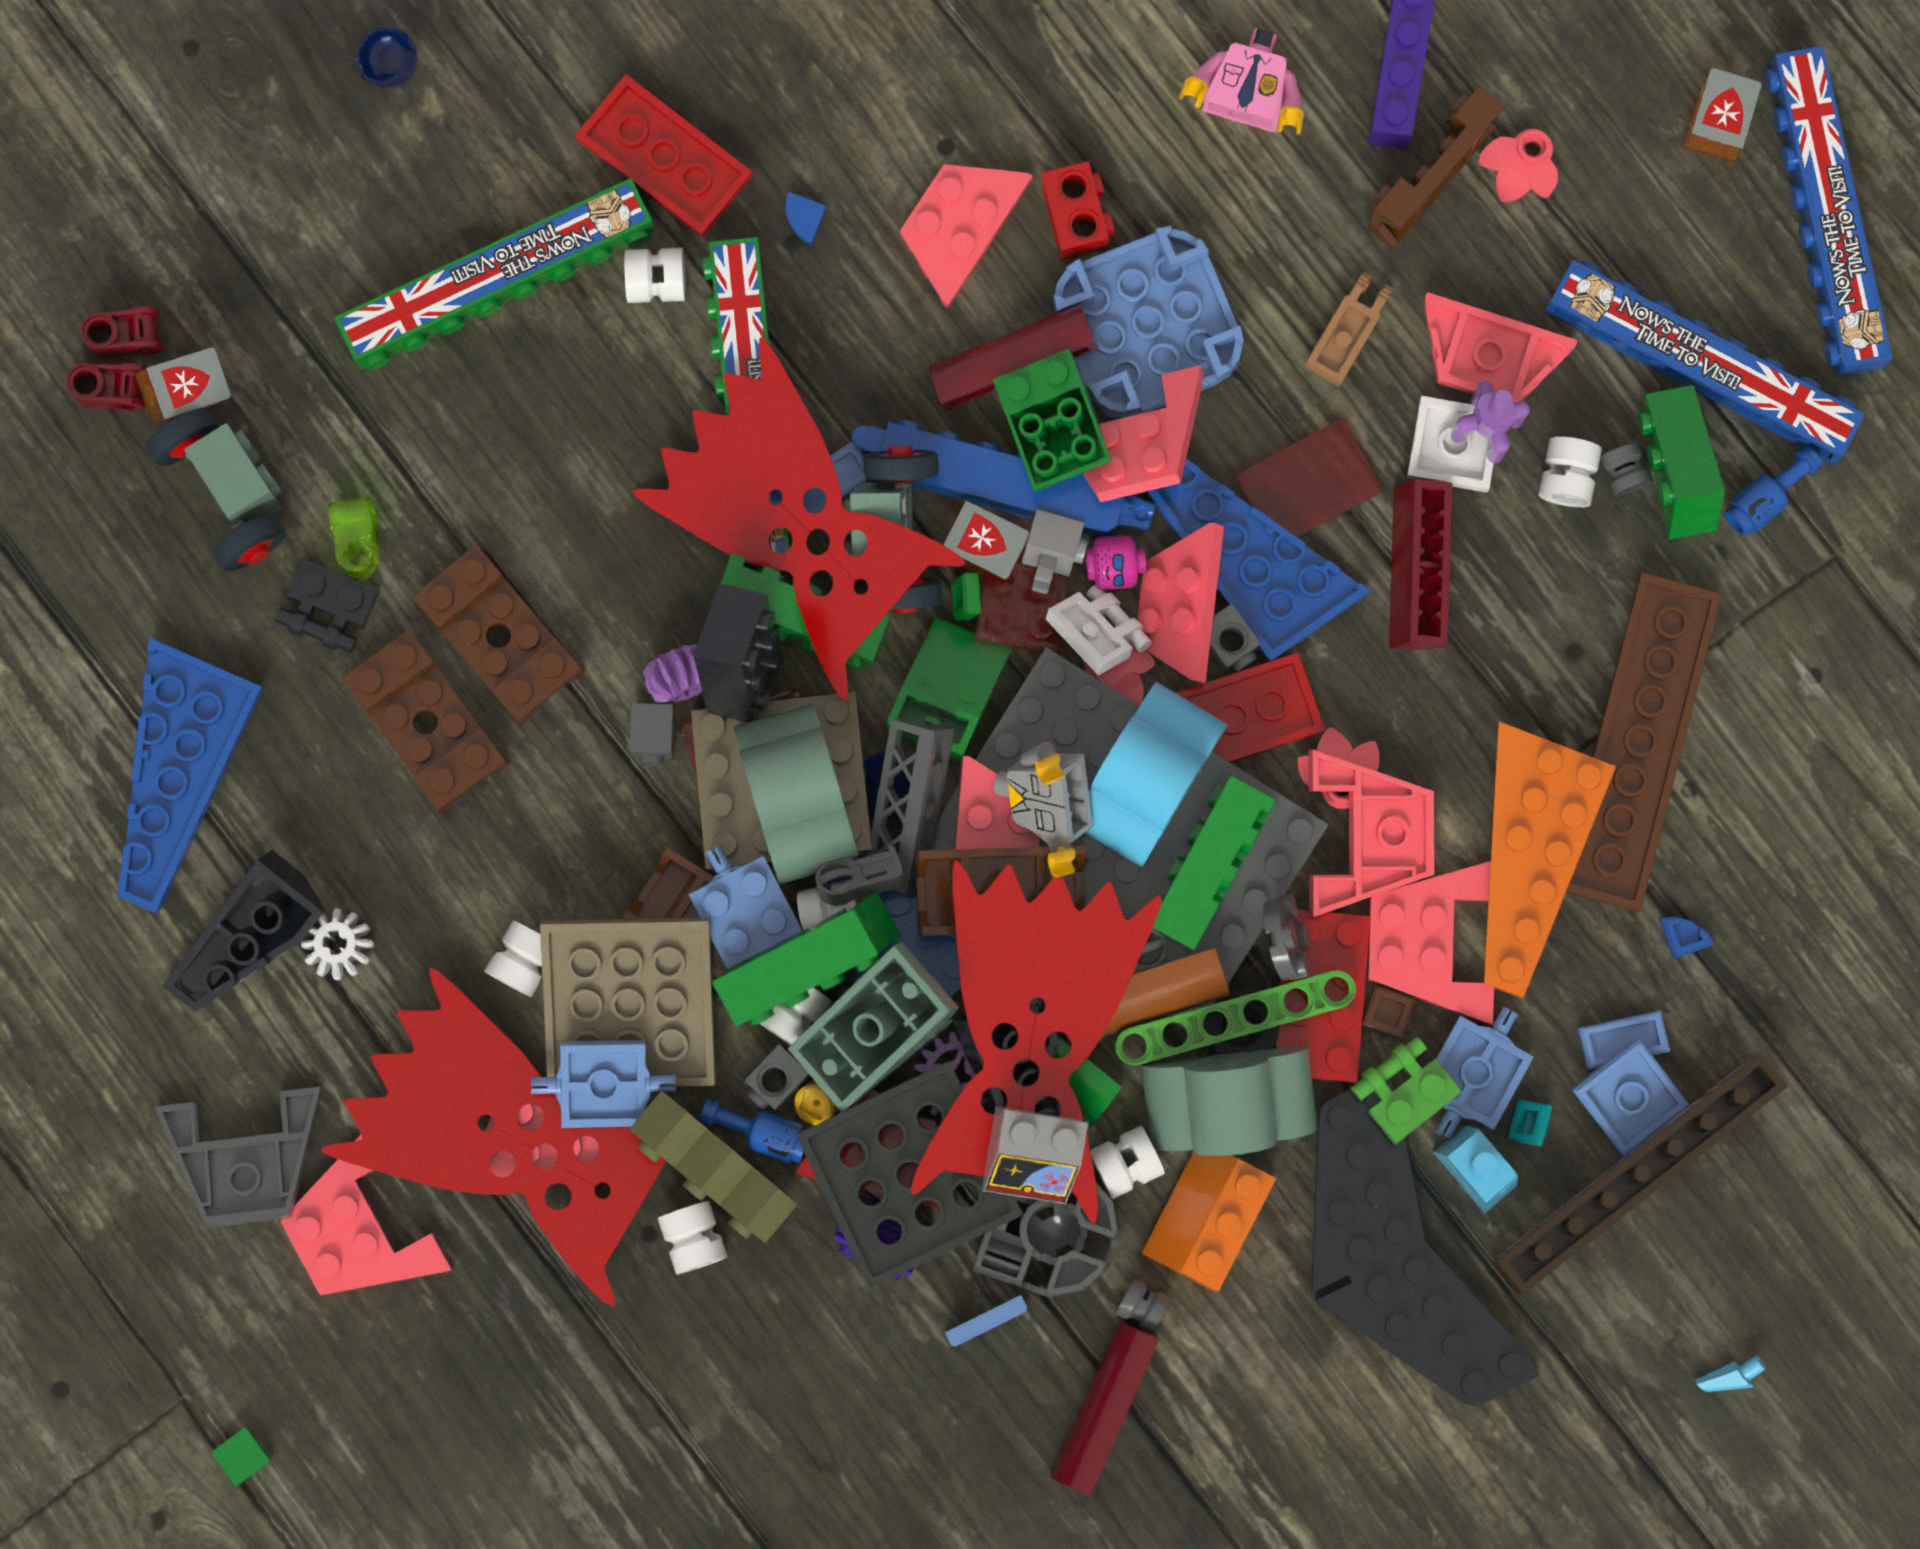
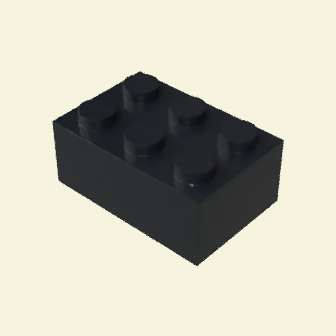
[693,583,784,723]

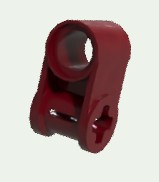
[80,306,164,358]
[66,363,148,412]

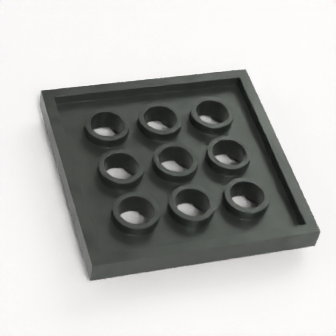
[796,1061,1023,1289]

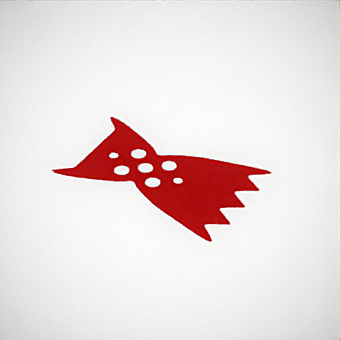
[632,337,965,701]
[911,860,1162,1224]
[321,968,666,1307]

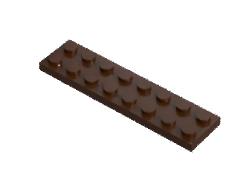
[1566,572,1722,912]

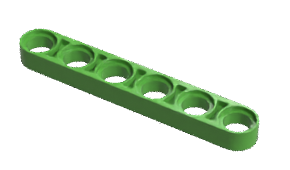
[1115,970,1356,1065]

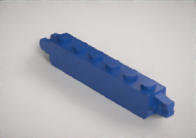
[851,420,1155,537]

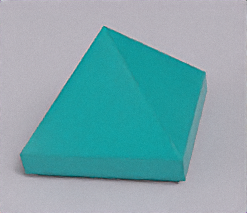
[1507,1099,1552,1147]

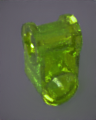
[328,497,379,580]

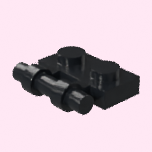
[275,558,380,653]

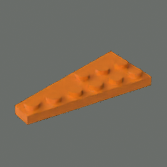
[1484,722,1616,999]

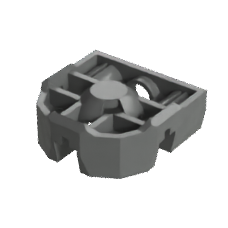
[974,1183,1120,1298]

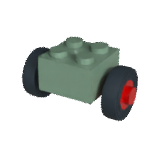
[146,408,287,572]
[844,445,942,613]

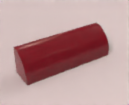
[929,303,1099,411]
[1389,479,1453,650]
[1050,1322,1159,1496]

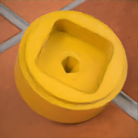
[794,1081,838,1125]

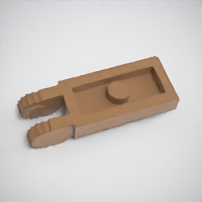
[1304,271,1394,388]

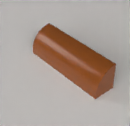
[1066,948,1230,1045]

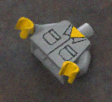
[994,741,1093,878]

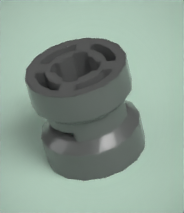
[1600,443,1653,497]
[1115,1277,1172,1334]

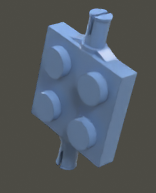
[689,845,803,969]
[1434,1007,1534,1140]
[531,1040,675,1128]

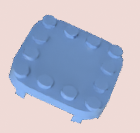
[1053,226,1244,418]

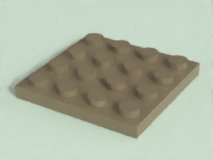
[691,691,872,874]
[540,918,716,1086]

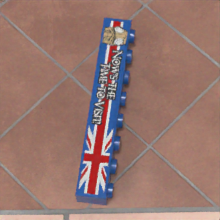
[1765,46,1893,377]
[1545,260,1865,465]

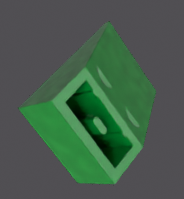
[993,349,1112,492]
[886,617,1012,762]

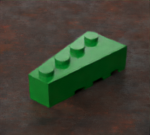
[720,553,891,670]
[1153,776,1276,951]
[712,891,901,1026]

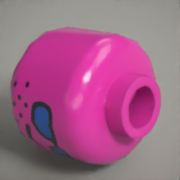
[1086,535,1146,590]

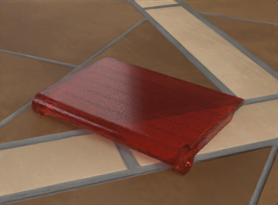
[1235,418,1383,537]

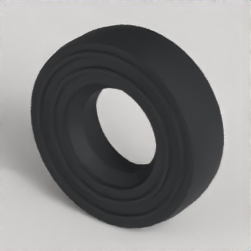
[1204,989,1280,1055]

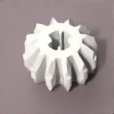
[301,909,374,980]

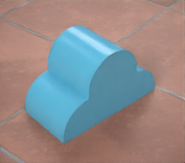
[1084,682,1228,868]

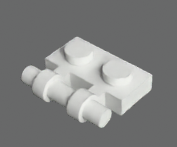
[1046,585,1152,676]

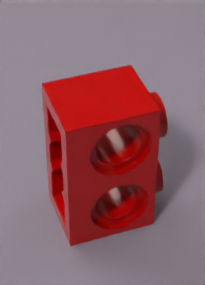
[1040,161,1114,260]

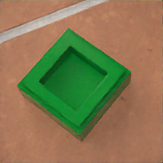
[951,573,981,621]
[211,1426,272,1487]

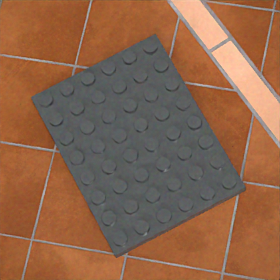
[933,647,1329,1031]

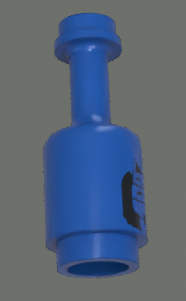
[1723,446,1822,537]
[699,1099,805,1164]

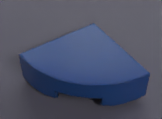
[786,192,827,246]
[1659,917,1714,959]

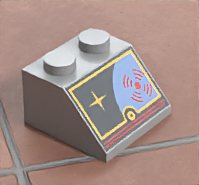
[982,1106,1088,1204]

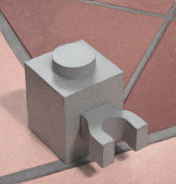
[1022,509,1088,594]

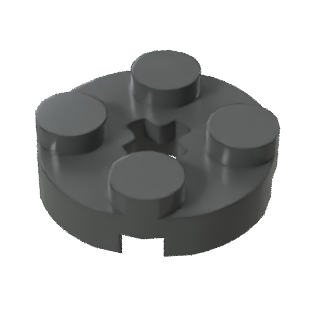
[1263,894,1311,980]

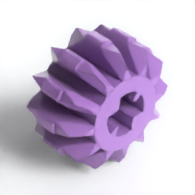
[642,644,702,705]

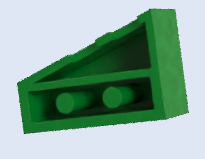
[1637,385,1725,540]

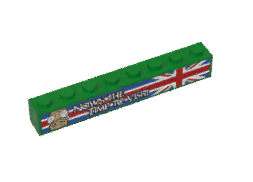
[334,178,655,370]
[702,237,790,570]

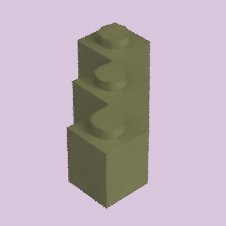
[629,1090,798,1243]

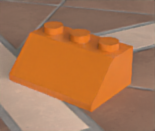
[1141,1152,1276,1293]

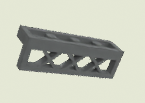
[867,718,954,894]

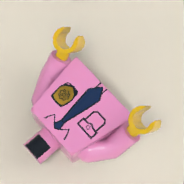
[1179,28,1304,134]

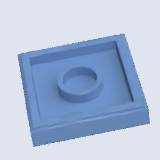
[1571,1038,1690,1156]

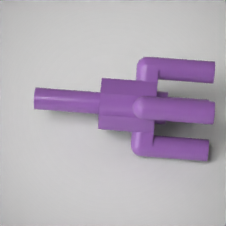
[1451,381,1530,463]

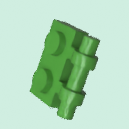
[1351,1036,1462,1145]

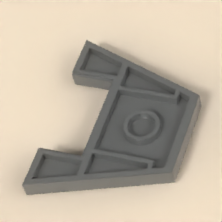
[154,1086,323,1228]

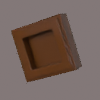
[1362,985,1415,1040]

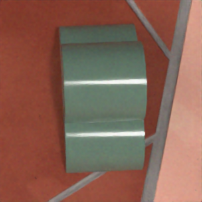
[733,703,859,885]
[788,942,959,1112]
[1141,1045,1318,1156]

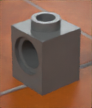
[1209,604,1261,674]
[629,703,676,766]
[744,1044,810,1112]

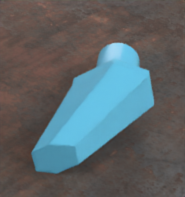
[1695,1355,1766,1392]

